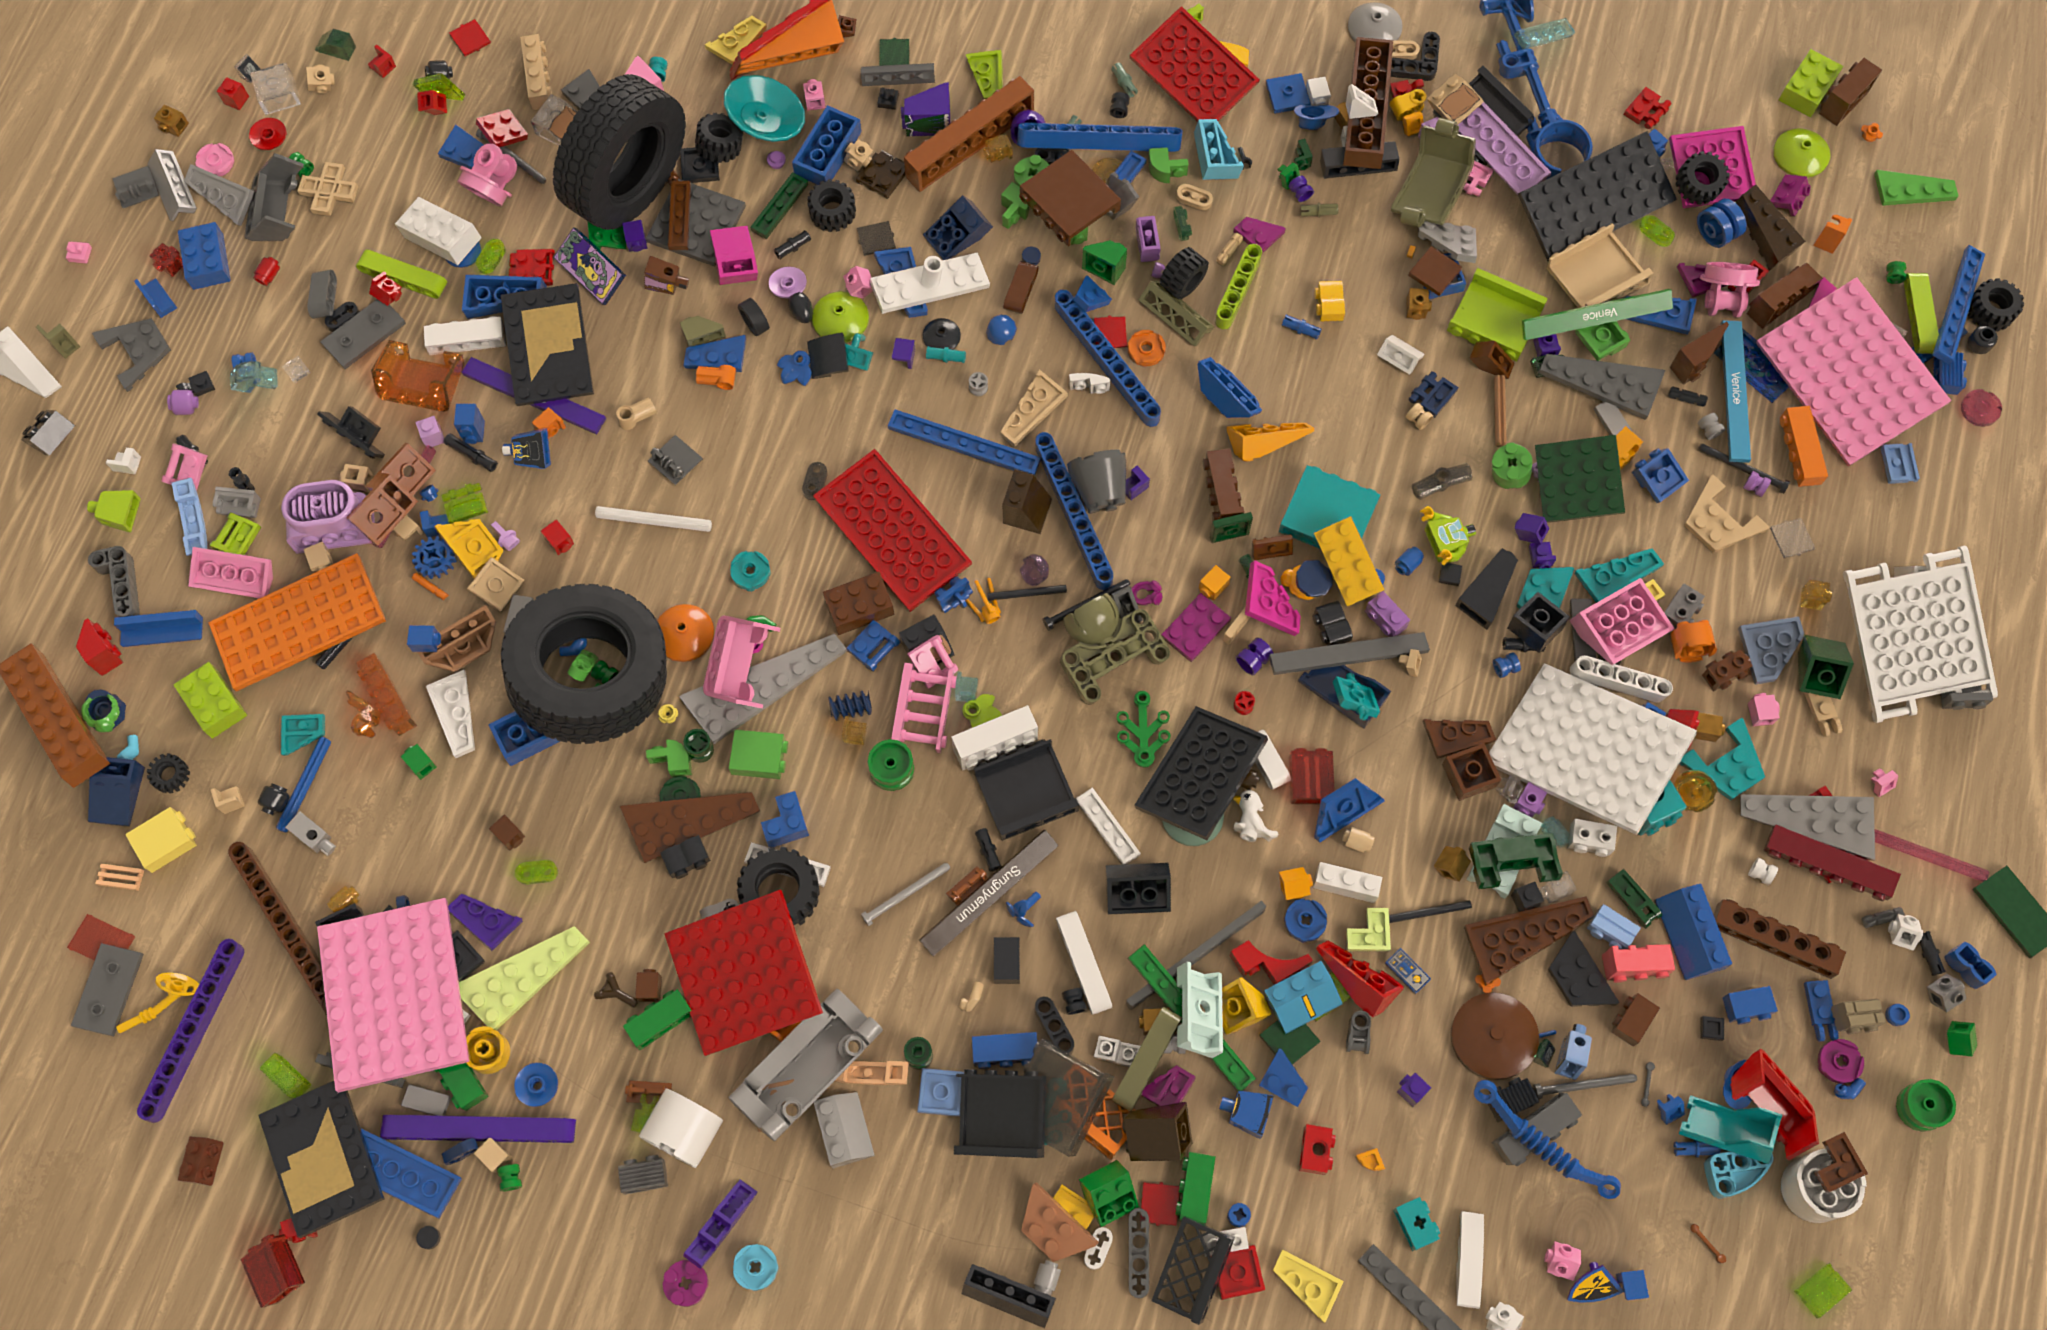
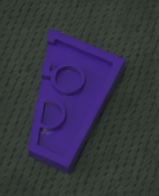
[448,894,523,951]

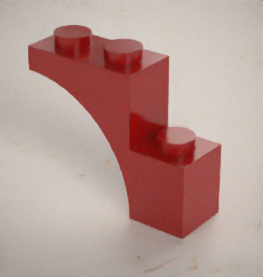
[1229,940,1313,985]

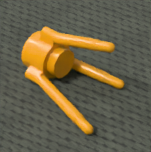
[965,577,1001,624]

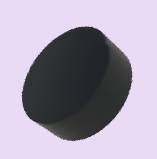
[416,1226,441,1250]

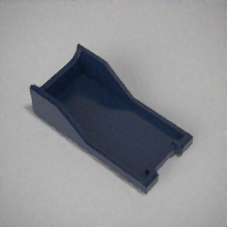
[1298,665,1391,729]

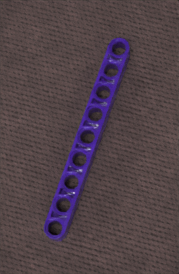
[137,939,245,1123]
[380,1115,576,1143]

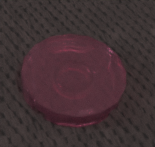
[1961,389,2002,427]

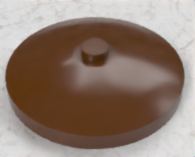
[1451,993,1539,1080]

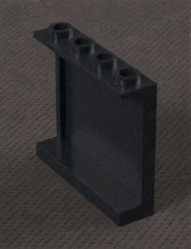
[1432,65,1535,166]
[974,739,1079,841]
[954,1069,1046,1158]

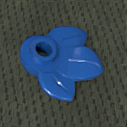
[777,351,812,386]

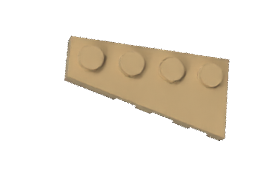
[1000,369,1068,447]

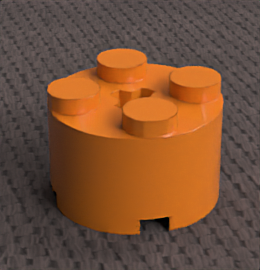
[1670,620,1717,663]

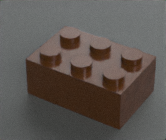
[1819,57,1882,126]
[823,572,895,635]

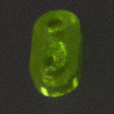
[1639,215,1675,247]
[476,239,506,274]
[515,860,558,885]

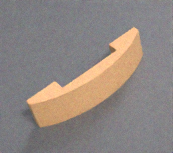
[834,1061,909,1085]

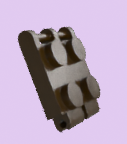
[856,150,906,199]

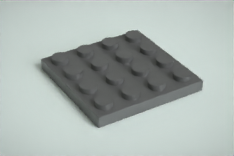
[646,179,746,267]

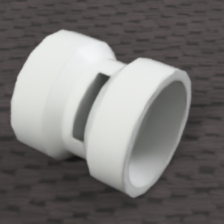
[1748,857,1778,886]

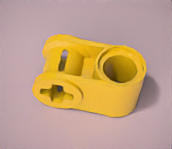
[1389,89,1427,121]

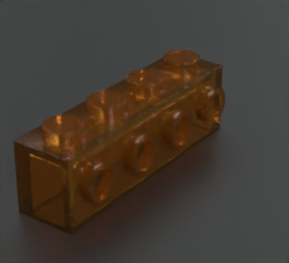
[357,653,417,736]

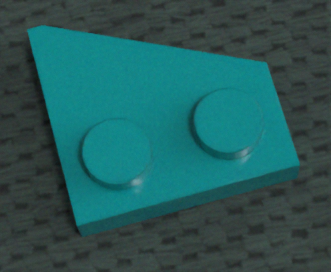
[281,714,325,756]

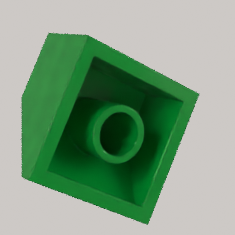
[1082,240,1127,285]

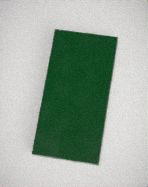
[1972,865,2047,959]

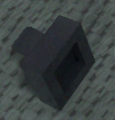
[877,87,899,110]

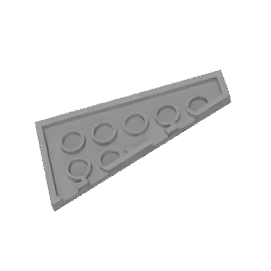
[1740,794,1875,861]

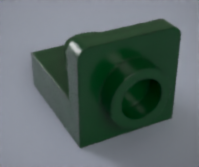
[1293,138,1313,171]

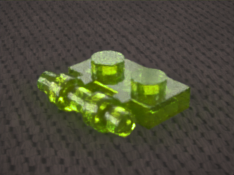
[441,483,488,524]

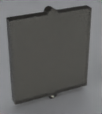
[857,221,896,256]

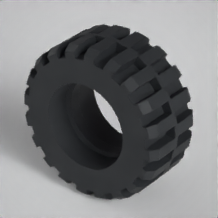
[737,847,820,928]

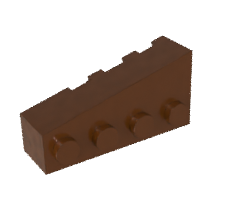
[1747,262,1823,329]
[1203,449,1244,521]

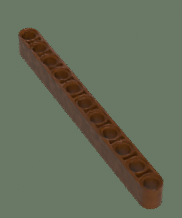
[228,842,327,1016]

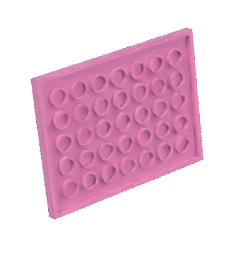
[1756,277,1951,467]
[317,898,470,1093]

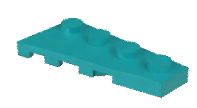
[1574,548,1664,603]

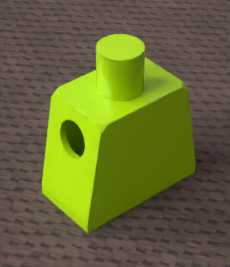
[87,490,141,532]

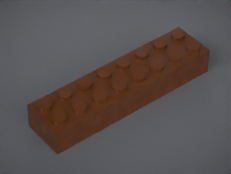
[1343,37,1394,169]

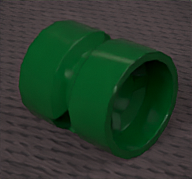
[683,729,714,763]
[904,1037,933,1070]

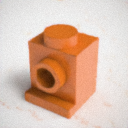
[532,407,566,439]

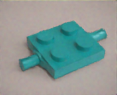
[1333,673,1380,720]

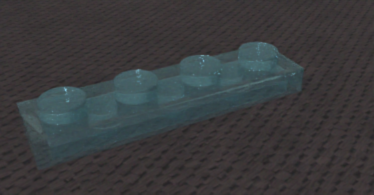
[1514,18,1575,50]

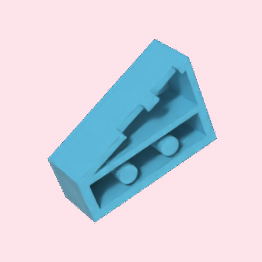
[1194,119,1244,180]

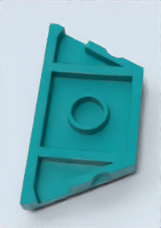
[1516,567,1575,609]

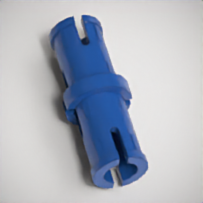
[1282,314,1322,340]

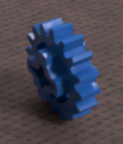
[412,536,457,579]

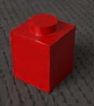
[217,77,249,111]
[541,519,574,555]

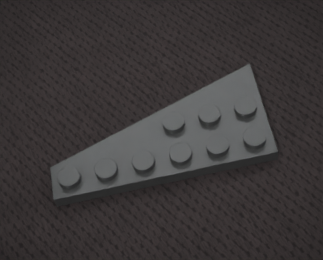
[1538,354,1665,420]

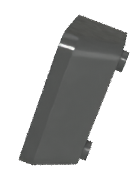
[245,153,304,241]

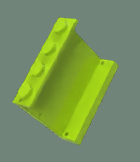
[1447,268,1548,362]

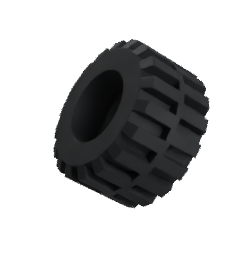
[695,113,744,163]
[1675,151,1730,205]
[807,179,856,232]
[1160,247,1209,299]
[1968,278,2024,332]

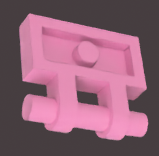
[1463,160,1494,197]

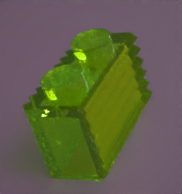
[260,1053,312,1099]

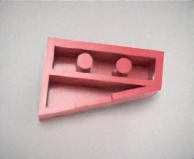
[1602,944,1675,983]

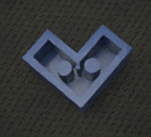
[761,791,809,848]

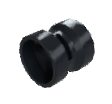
[1110,92,1130,118]
[1062,988,1087,1015]

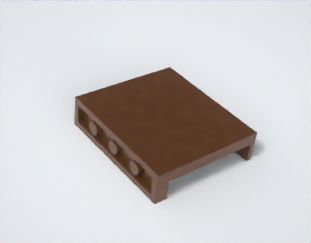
[1019,150,1121,247]

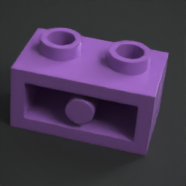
[1365,591,1410,637]

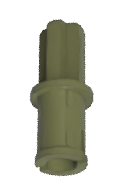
[1301,202,1339,218]

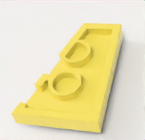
[705,16,767,64]
[1272,1250,1344,1323]

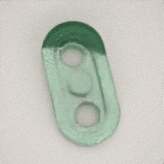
[1173,206,1192,241]

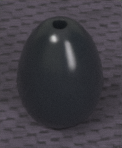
[788,292,813,324]

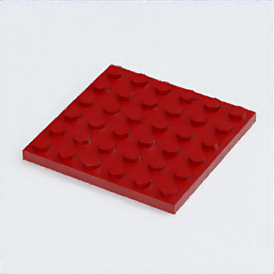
[664,890,823,1056]

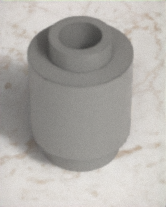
[1034,1260,1061,1296]

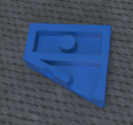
[1073,275,1112,312]

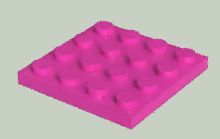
[1669,126,1756,209]

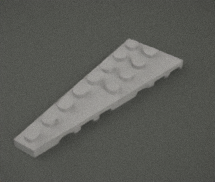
[679,634,847,744]

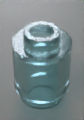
[1541,816,1571,848]

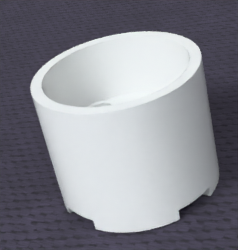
[639,1089,723,1168]
[1781,1149,1867,1223]

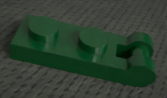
[1606,869,1662,929]

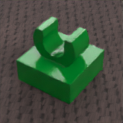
[1277,162,1300,190]

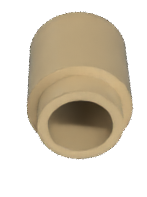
[1342,826,1375,853]

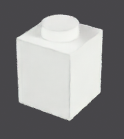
[1306,77,1331,106]

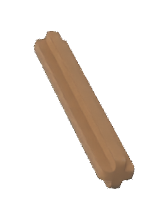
[1494,375,1507,447]

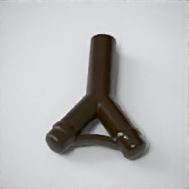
[594,972,638,1008]

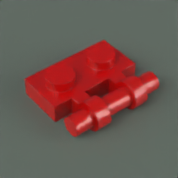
[1623,87,1672,129]

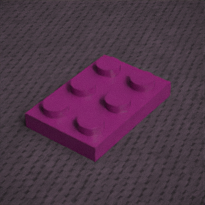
[1161,593,1231,662]

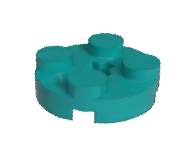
[730,551,771,592]

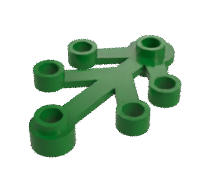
[1116,691,1171,768]

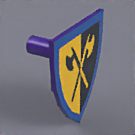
[1567,1262,1624,1303]

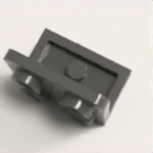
[1940,685,1993,710]

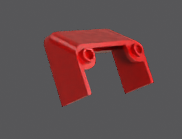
[1730,1049,1819,1161]

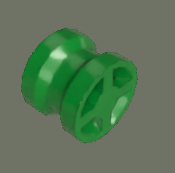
[1886,261,1907,284]

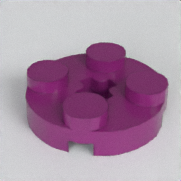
[1818,1039,1864,1084]
[663,1260,709,1307]

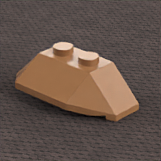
[417,605,496,672]

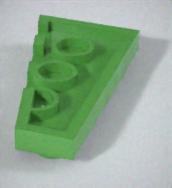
[1874,170,1959,206]

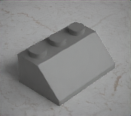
[814,1092,875,1169]

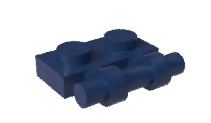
[1408,371,1459,418]

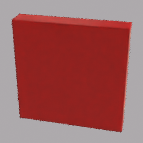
[1211,1245,1266,1300]

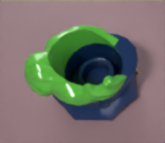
[81,689,126,732]

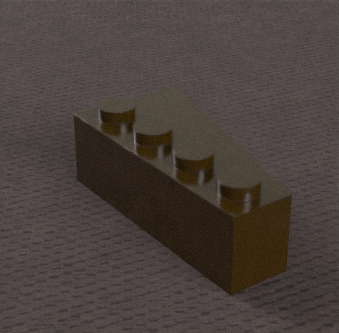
[1735,185,1806,271]

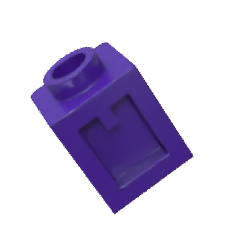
[1529,542,1556,569]

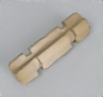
[1216,233,1243,266]

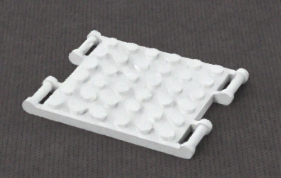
[1843,546,1998,723]

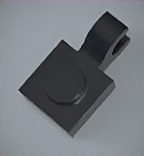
[176,371,215,397]

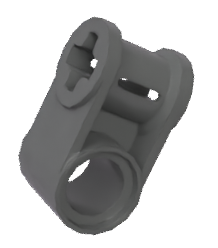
[1346,1011,1371,1054]

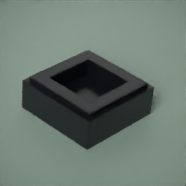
[1439,563,1462,586]
[1700,1016,1724,1041]

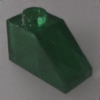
[315,29,356,61]

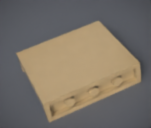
[1547,223,1654,308]

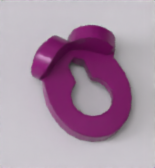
[1131,580,1163,605]

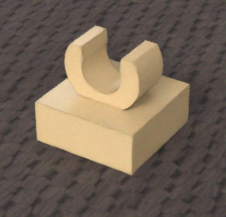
[1398,649,1422,677]

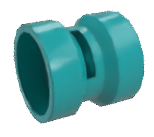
[649,56,668,82]

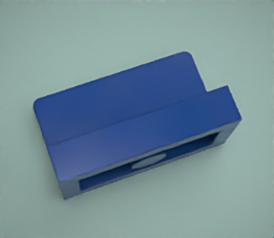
[134,278,177,318]

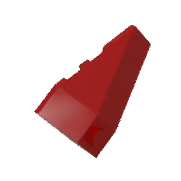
[1316,940,1404,1017]

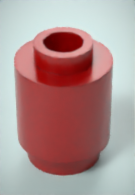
[253,257,280,286]

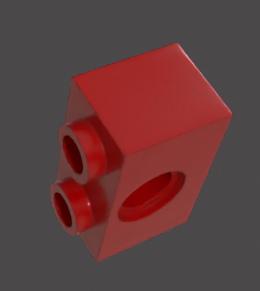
[1299,1124,1336,1175]

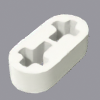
[1084,1227,1113,1270]

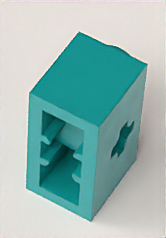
[1393,1197,1440,1252]

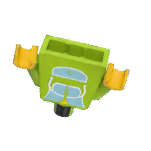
[1420,506,1476,565]

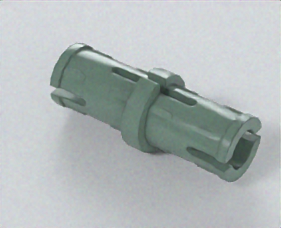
[1111,63,1138,98]

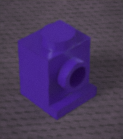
[1533,334,1561,361]

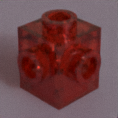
[149,243,183,277]

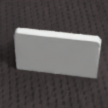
[1377,335,1424,375]

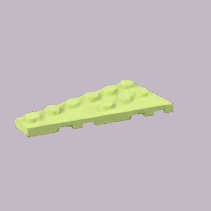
[459,926,590,1030]

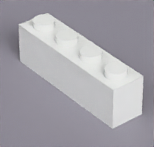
[424,316,506,355]

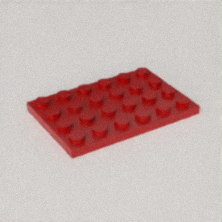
[1130,6,1260,122]

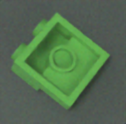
[1575,321,1630,361]

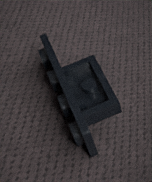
[317,406,385,459]

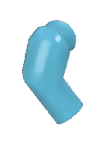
[117,735,139,760]

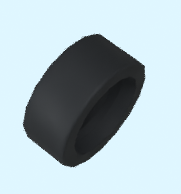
[738,298,770,336]

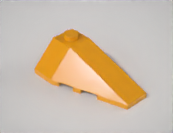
[1227,423,1314,461]

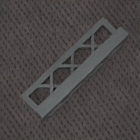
[861,63,935,86]

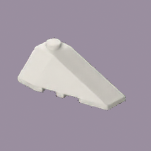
[0,326,62,398]

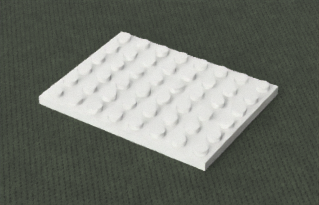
[1489,663,1697,835]

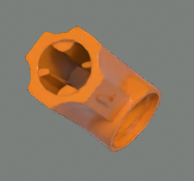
[696,365,736,390]

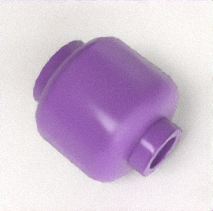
[167,390,199,415]

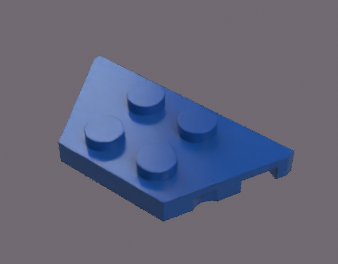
[1314,778,1385,843]

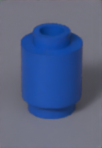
[1395,547,1424,576]

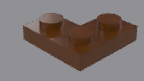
[1814,1132,1868,1194]

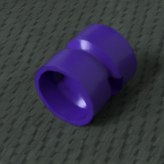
[1236,637,1274,676]

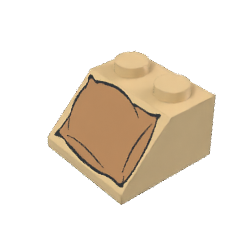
[1427,74,1484,125]

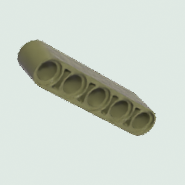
[1112,1007,1182,1111]

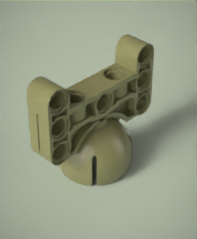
[1060,593,1170,705]

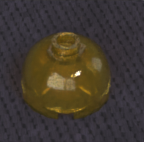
[1673,770,1718,812]

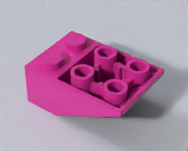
[710,226,758,285]

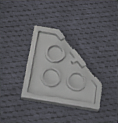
[1418,221,1477,263]

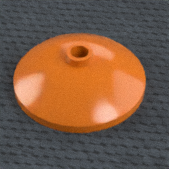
[657,604,714,662]

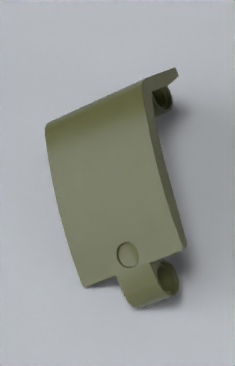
[1391,118,1476,227]

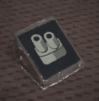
[235,54,262,83]

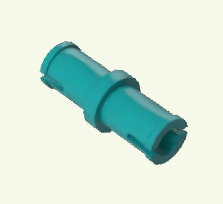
[926,346,966,363]

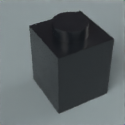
[1511,882,1544,912]

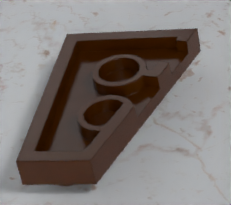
[1423,719,1496,759]

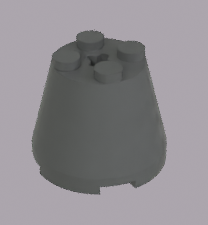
[1067,450,1127,514]

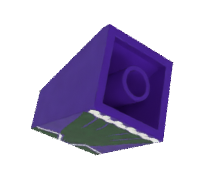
[901,82,950,137]

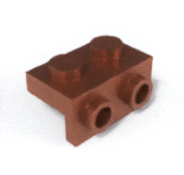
[178,1136,224,1186]

